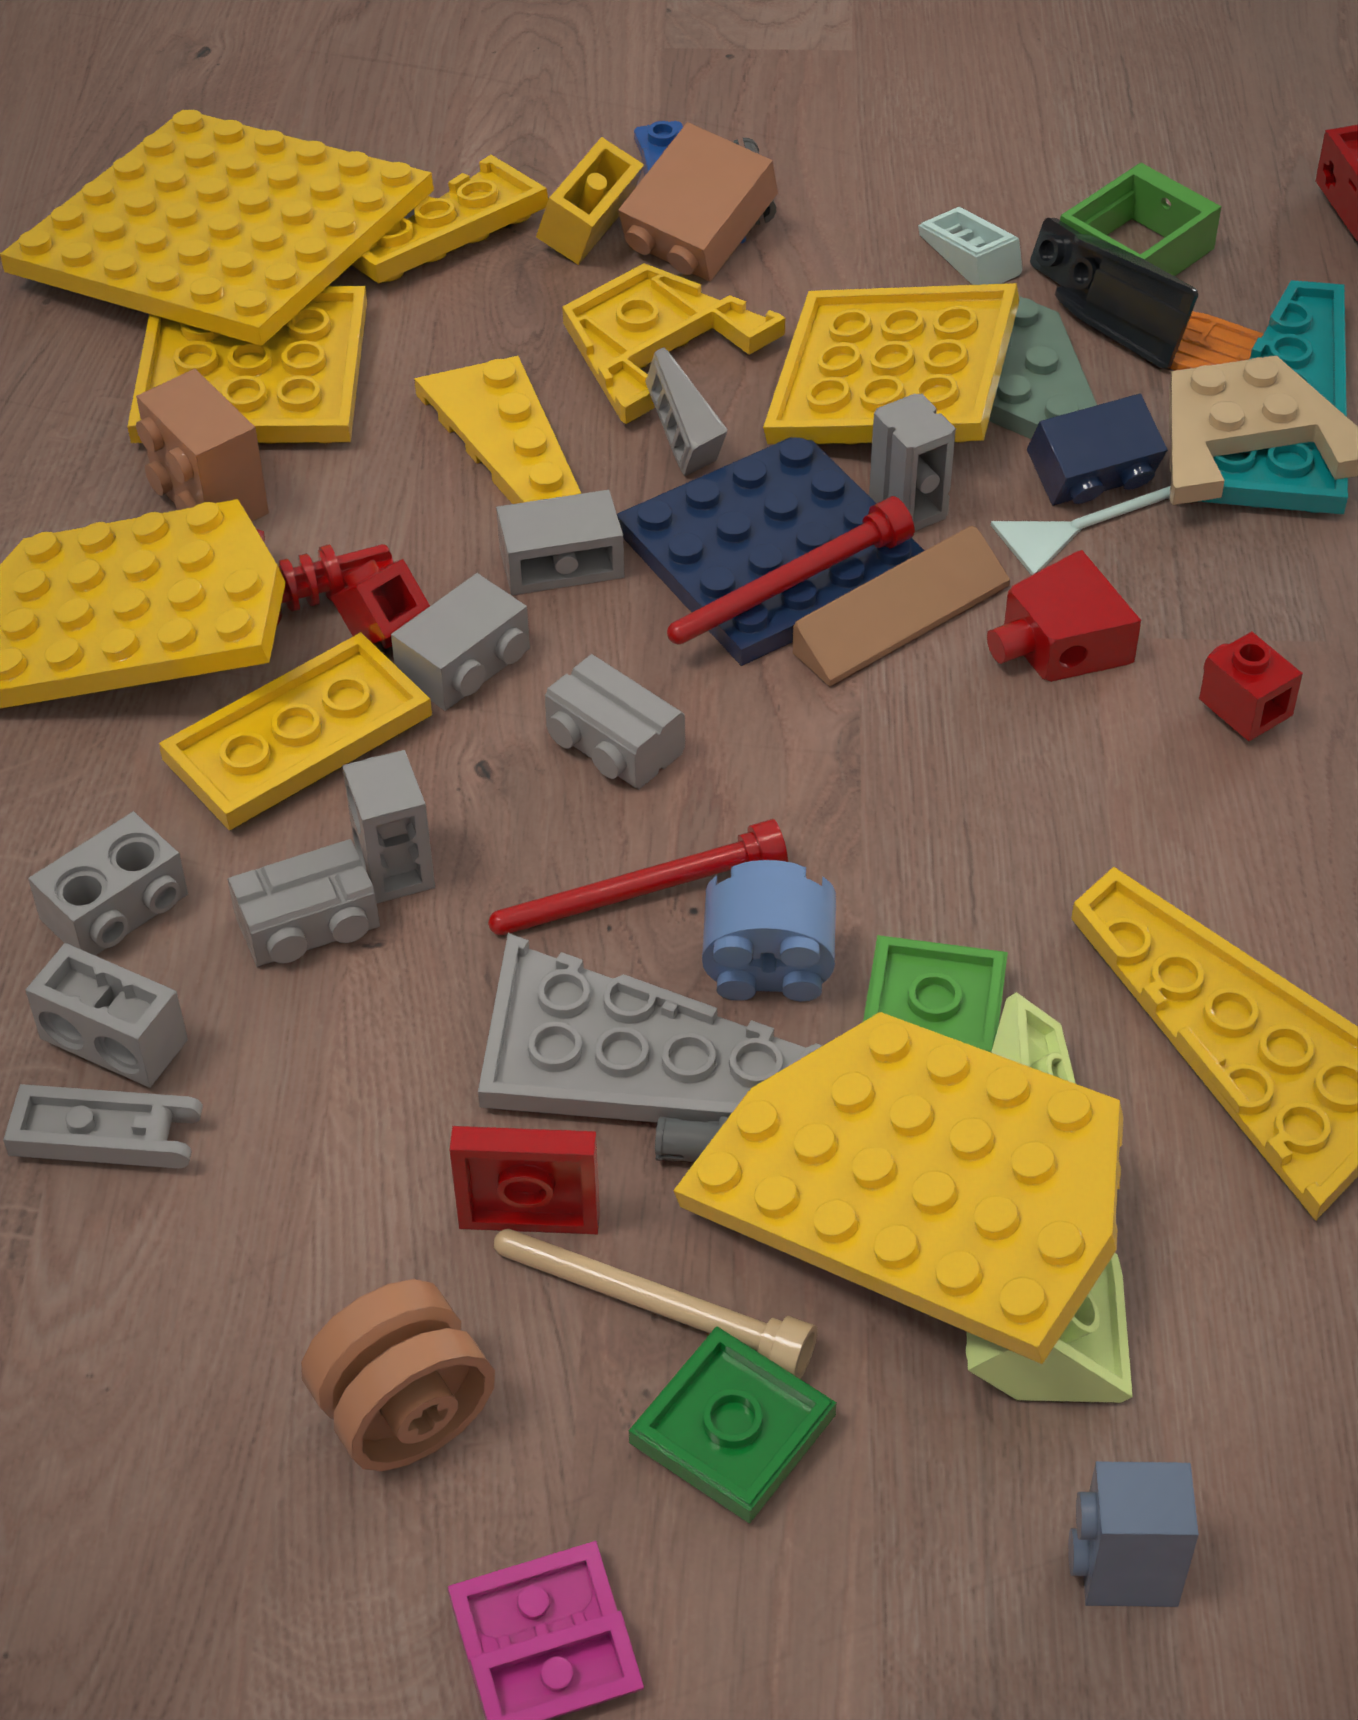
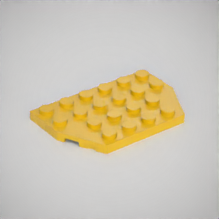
[0,499,285,709]
[673,1012,1123,1364]

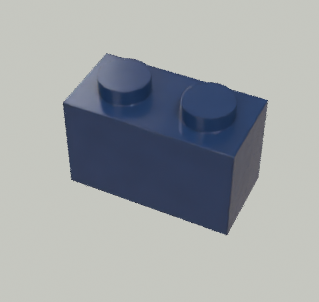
[1027,393,1168,506]

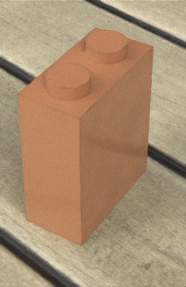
[618,122,778,282]

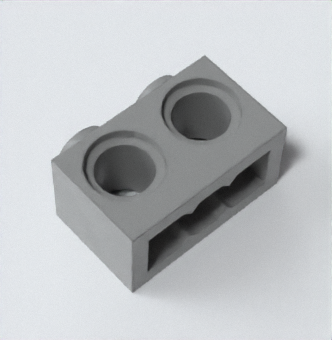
[342,750,435,903]
[28,811,188,955]
[25,943,188,1088]

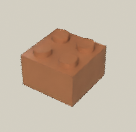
[136,369,269,522]

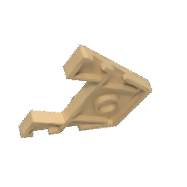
[1169,355,1358,505]

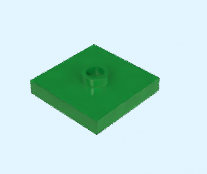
[628,1326,837,1524]

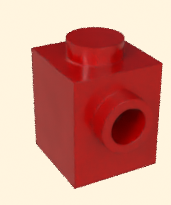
[330,559,430,649]
[1199,631,1303,742]

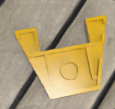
[562,263,786,424]

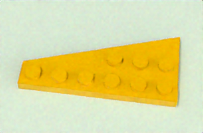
[1071,867,1358,1221]

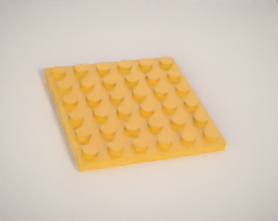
[0,110,434,346]

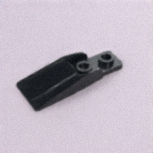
[1030,218,1198,368]

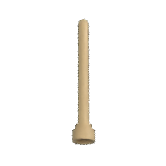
[494,1229,817,1379]

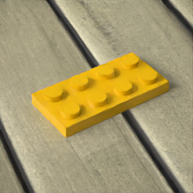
[159,632,432,831]

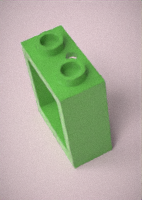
[1060,162,1222,276]

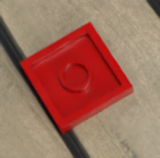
[449,1126,600,1235]

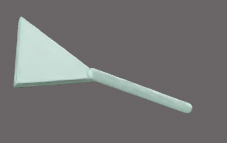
[991,486,1170,575]

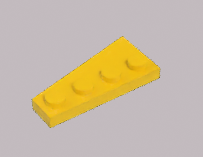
[414,356,581,504]

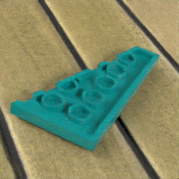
[1198,280,1348,515]

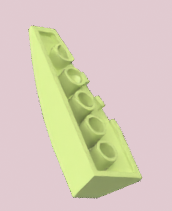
[966,992,1133,1403]

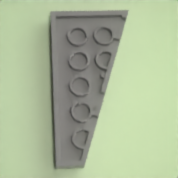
[478,933,822,1122]

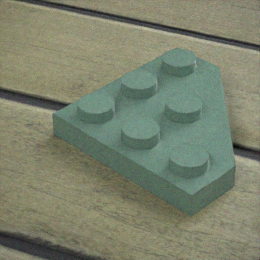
[989,296,1097,439]

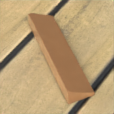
[793,525,1010,687]

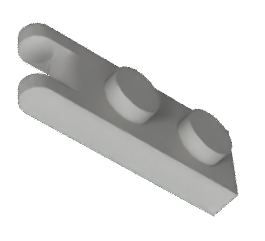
[3,1084,203,1168]

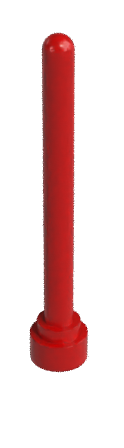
[667,496,915,645]
[488,819,788,936]

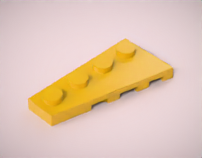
[352,154,548,284]

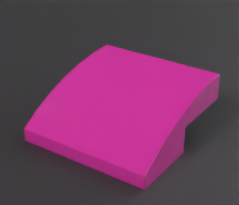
[447,1541,644,1720]

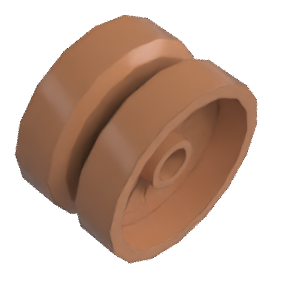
[301,1279,495,1471]

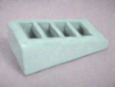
[918,207,1023,285]

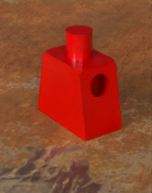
[987,550,1142,682]

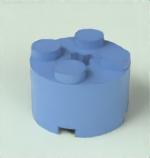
[702,860,836,1002]

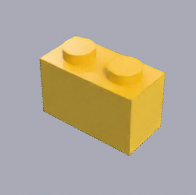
[536,137,644,265]

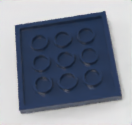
[617,437,925,666]

